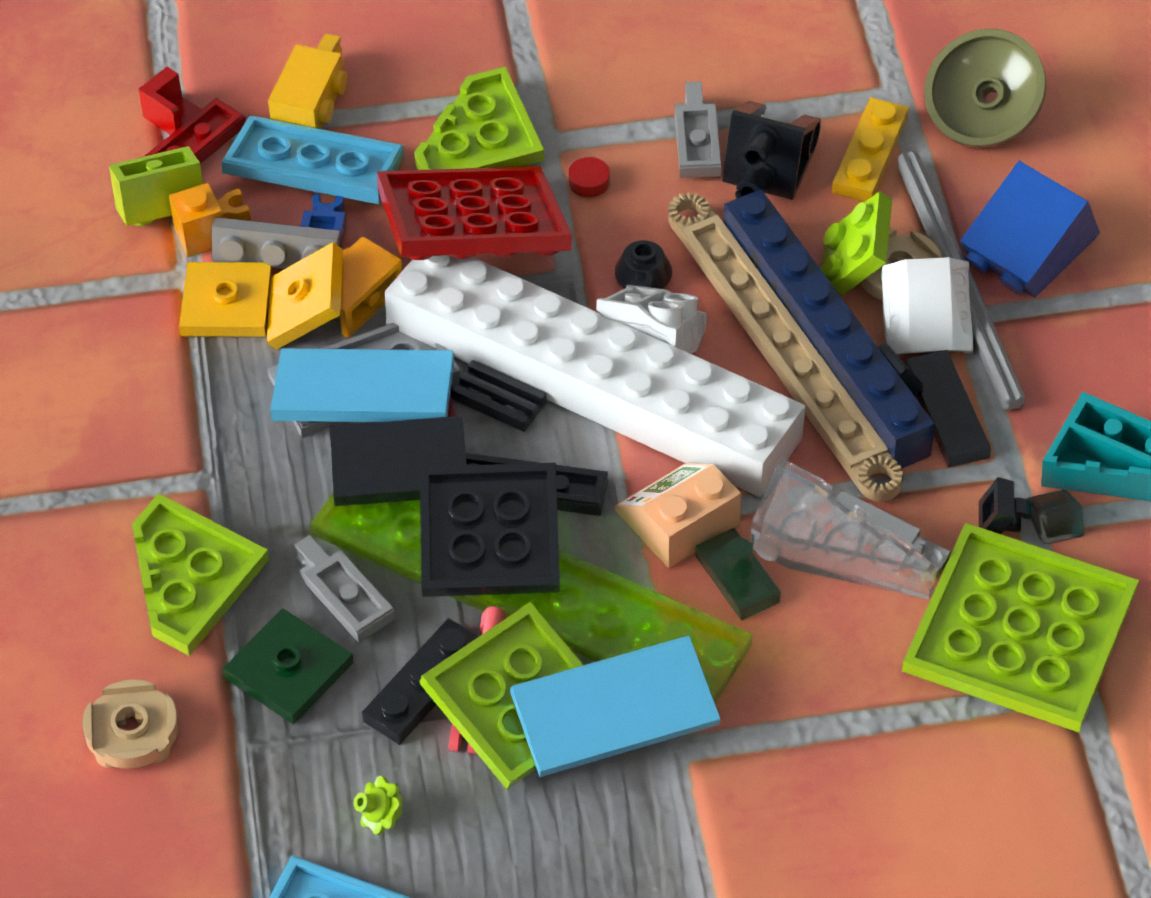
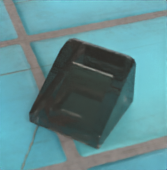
[1027,489,1084,544]

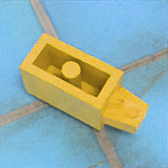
[268,33,348,129]

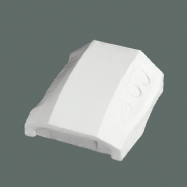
[881,257,973,355]
[596,285,707,354]

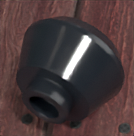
[615,240,672,289]

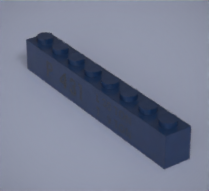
[724,189,935,469]

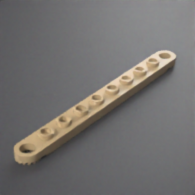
[668,192,903,501]

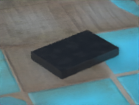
[330,416,467,506]

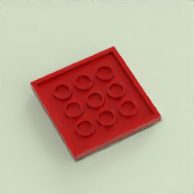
[377,166,572,260]

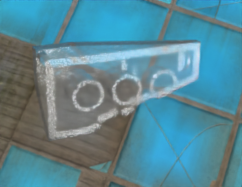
[750,458,937,599]

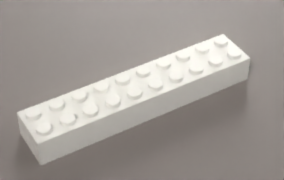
[385,255,806,497]

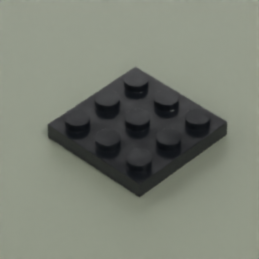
[420,462,560,597]

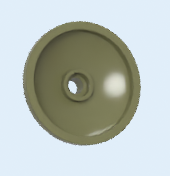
[924,29,1047,148]

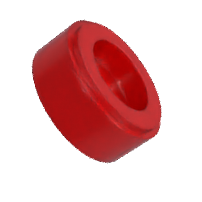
[569,157,610,197]

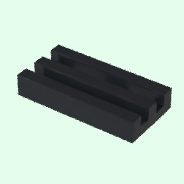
[450,360,547,432]

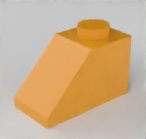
[340,236,402,338]

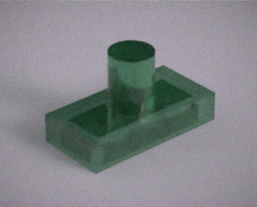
[695,528,781,621]

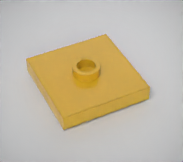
[266,242,343,350]
[179,262,272,337]

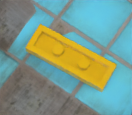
[832,97,909,202]

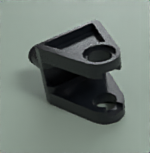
[722,101,821,200]

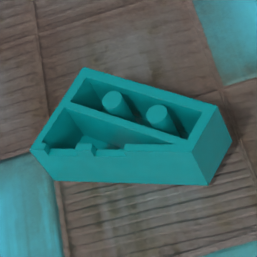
[1041,391,1151,501]

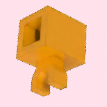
[169,183,251,257]

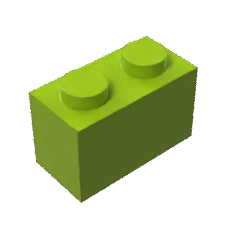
[109,146,203,226]

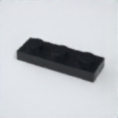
[362,618,479,745]

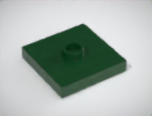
[222,608,354,725]

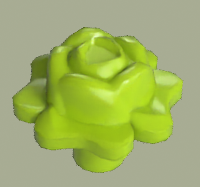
[354,776,403,835]

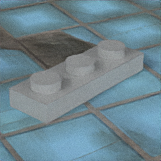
[212,217,340,269]

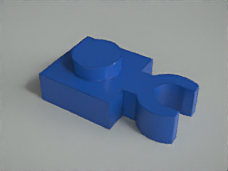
[301,194,346,248]

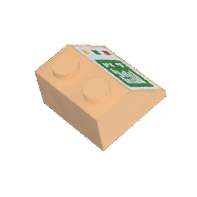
[615,463,741,569]

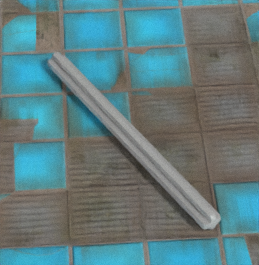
[897,151,1025,411]

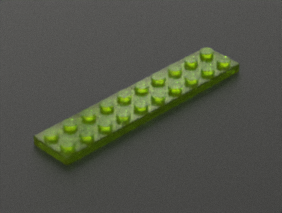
[310,493,753,704]

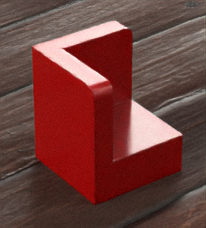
[138,67,201,134]

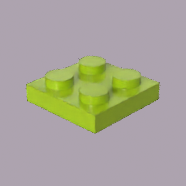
[820,191,892,296]

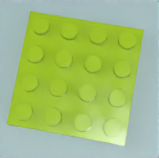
[902,523,1139,733]

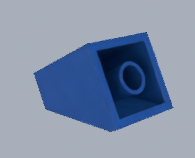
[960,160,1100,298]

